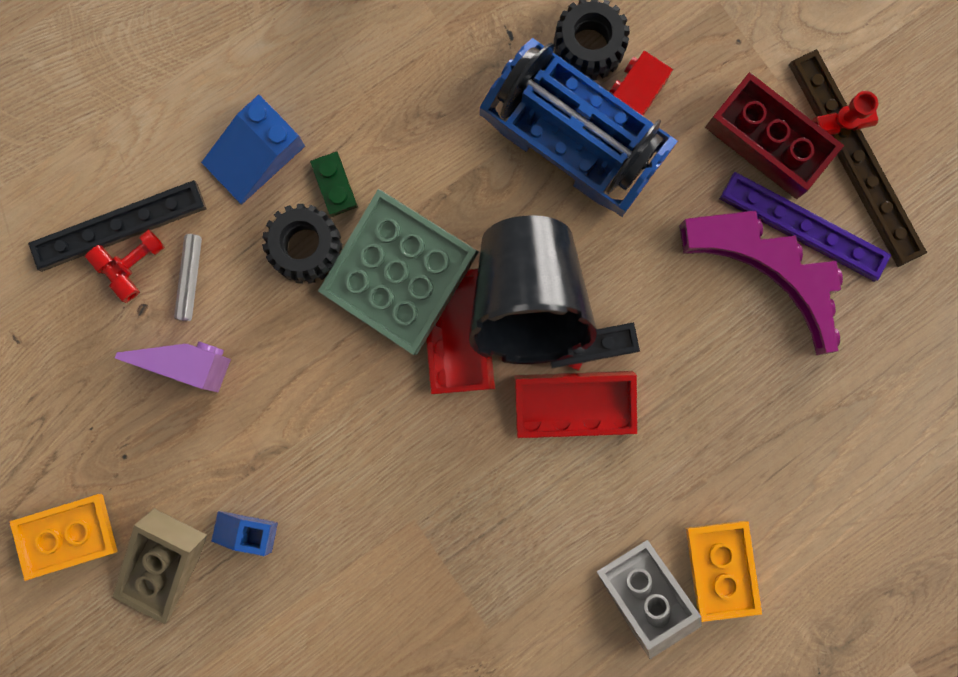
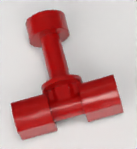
[812,91,879,135]
[84,229,165,303]

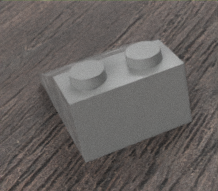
[597,540,702,659]

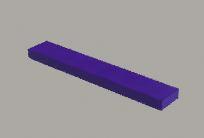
[719,172,891,282]

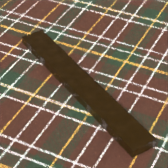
[789,49,927,267]

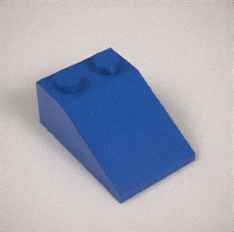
[201,94,305,205]

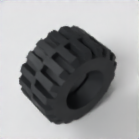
[554,0,630,81]
[262,204,342,284]

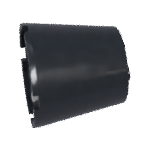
[469,215,597,364]

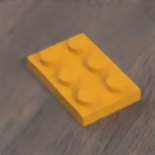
[9,494,118,581]
[686,521,762,622]

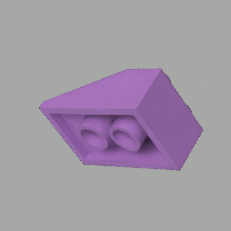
[115,341,231,392]

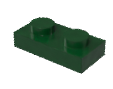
[310,151,358,217]

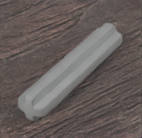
[174,234,202,321]

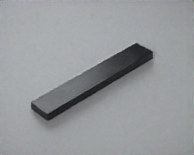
[28,180,207,272]

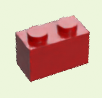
[609,50,674,116]

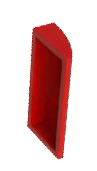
[426,269,495,394]
[515,371,637,438]

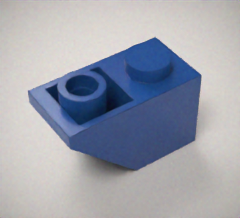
[211,511,278,556]

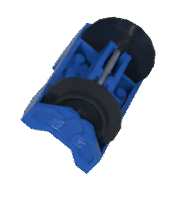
[480,38,678,217]

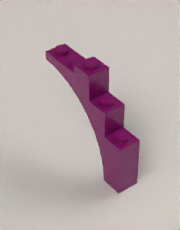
[679,211,843,355]

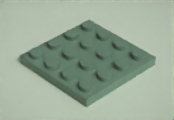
[318,189,479,355]

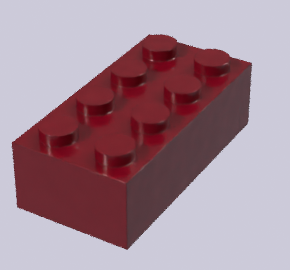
[705,72,844,200]

